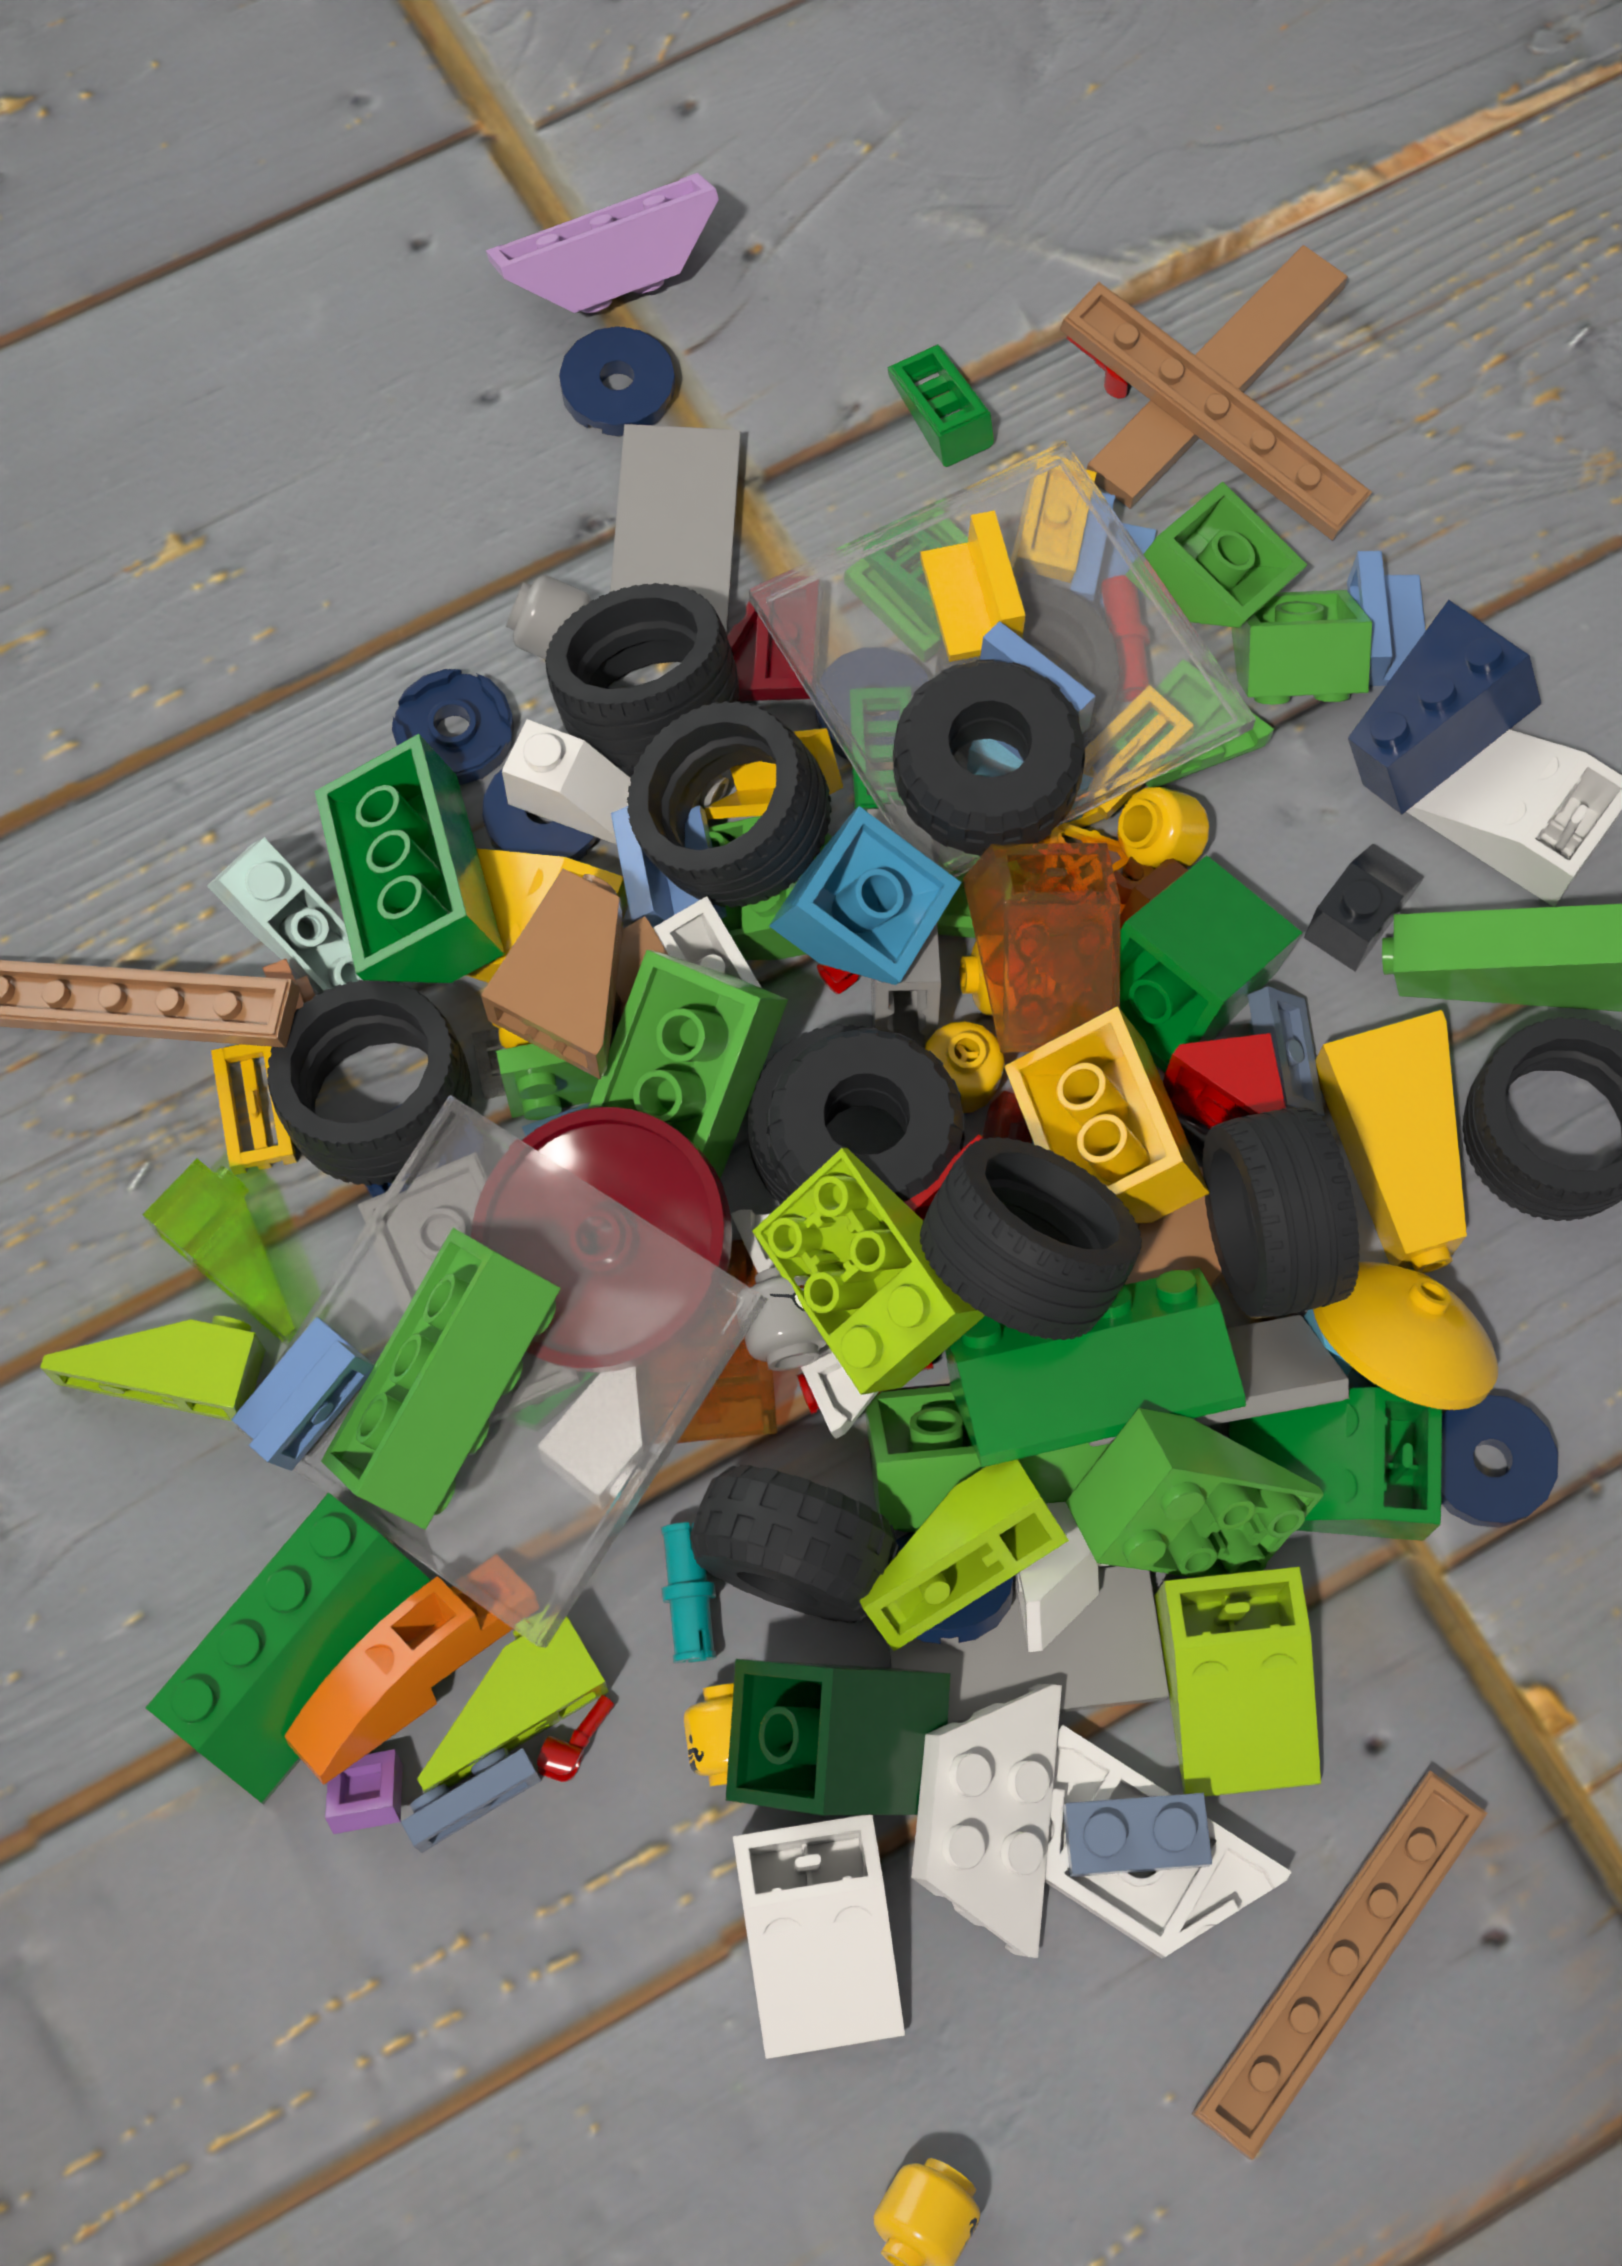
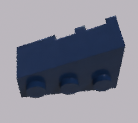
[1348,599,1542,815]

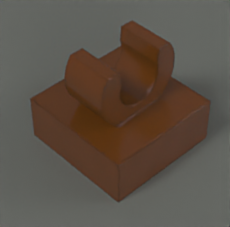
[1104,856,1188,929]

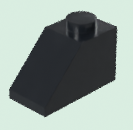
[1304,844,1424,972]

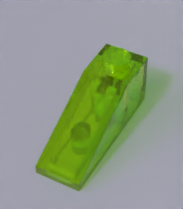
[142,1158,301,1349]

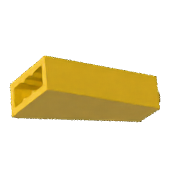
[1315,1010,1467,1274]

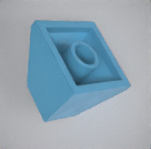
[769,806,961,985]

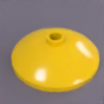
[1313,1262,1498,1410]

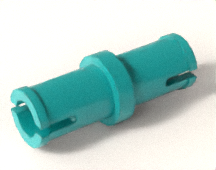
[661,1522,717,1663]

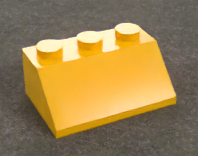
[1004,1006,1210,1223]

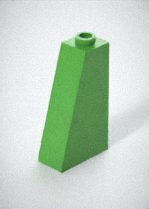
[1382,904,1622,1012]

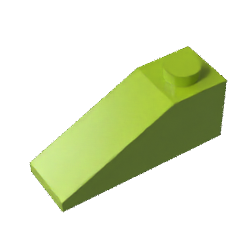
[40,1316,266,1422]
[859,1459,1069,1651]
[417,1611,609,1793]

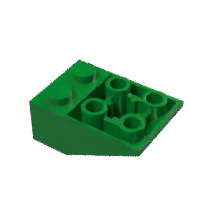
[1228,1387,1442,1541]

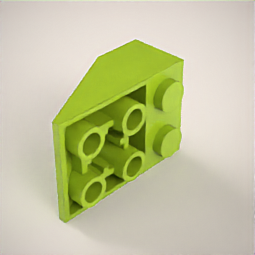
[752,1148,985,1395]
[1154,1567,1321,1797]

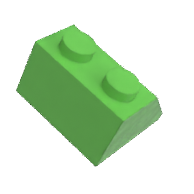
[1125,481,1307,628]
[1231,590,1372,705]

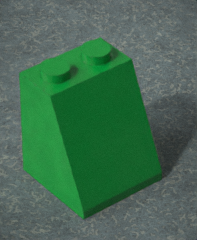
[1079,855,1303,1073]

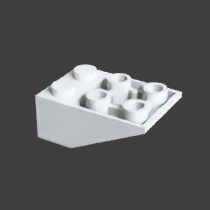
[1406,729,1622,907]
[733,1815,905,2059]

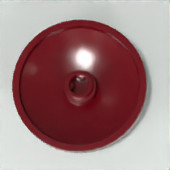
[473,1107,732,1373]

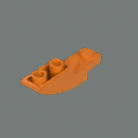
[285,1555,542,1785]

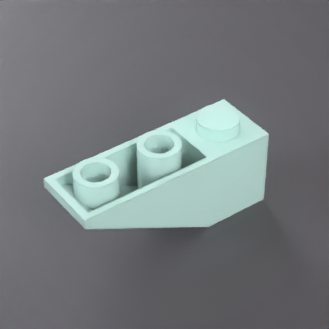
[207,837,389,994]

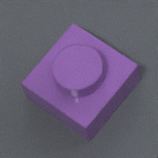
[325,1749,403,1834]

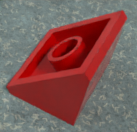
[1163,1033,1286,1129]

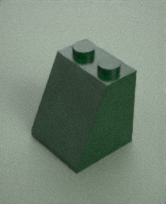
[725,1659,951,1815]

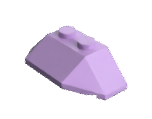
[486,173,719,313]

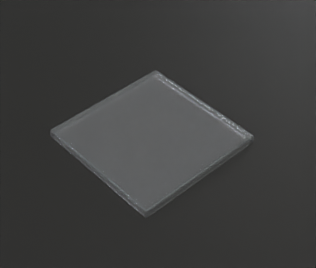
[749,441,1256,877]
[235,1095,768,1648]

